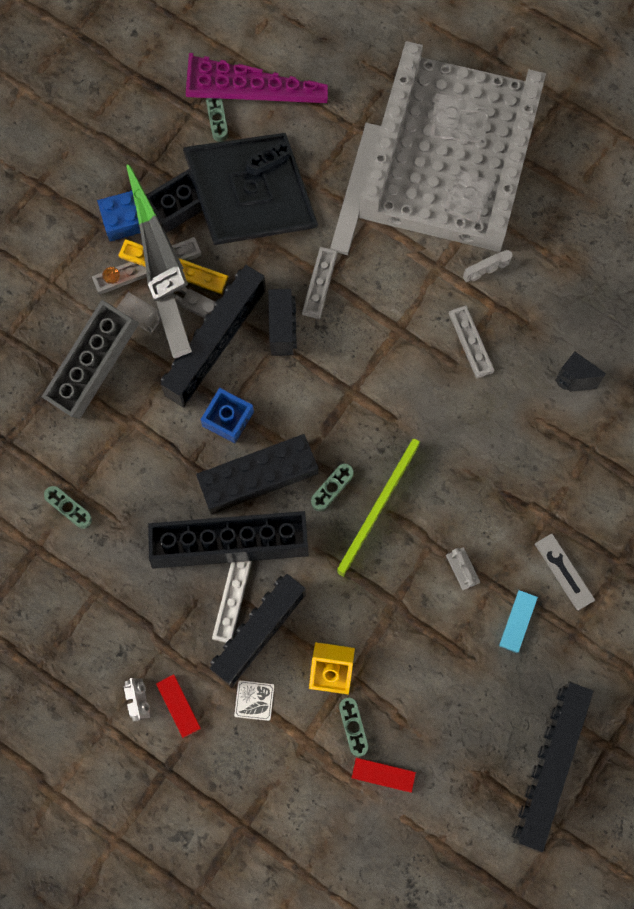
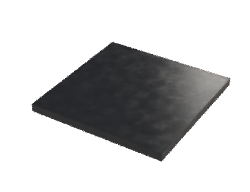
[183,133,318,245]

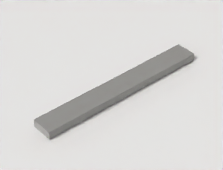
[330,123,381,255]

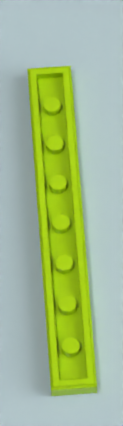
[337,439,420,577]

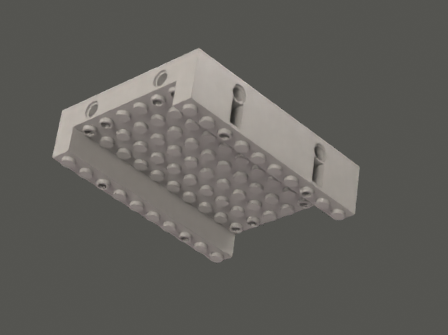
[359,41,546,252]

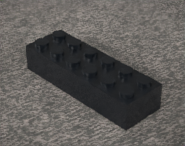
[196,434,319,514]
[209,573,306,688]

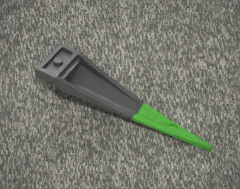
[126,164,188,301]

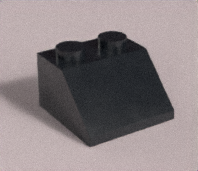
[555,351,606,392]

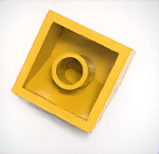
[309,642,355,695]

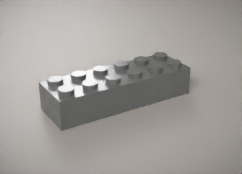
[42,300,139,419]

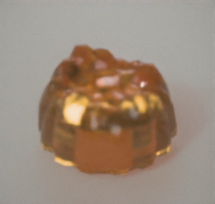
[102,266,120,284]

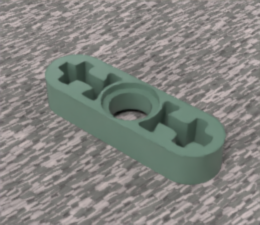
[206,98,228,142]
[311,464,353,511]
[44,486,92,529]
[339,698,368,757]

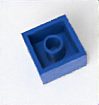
[97,191,141,241]
[200,388,254,444]

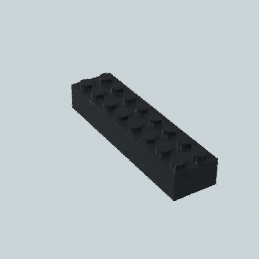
[160,265,266,408]
[148,511,309,569]
[511,682,594,853]

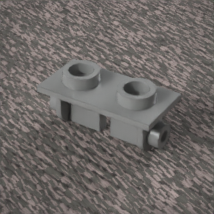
[446,547,480,591]
[123,678,150,722]

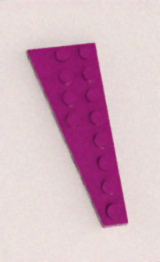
[186,53,328,103]

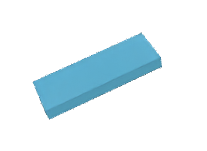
[499,590,538,653]

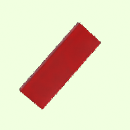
[156,674,201,738]
[351,758,416,793]

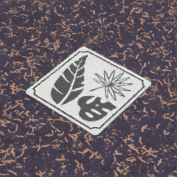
[234,681,274,721]

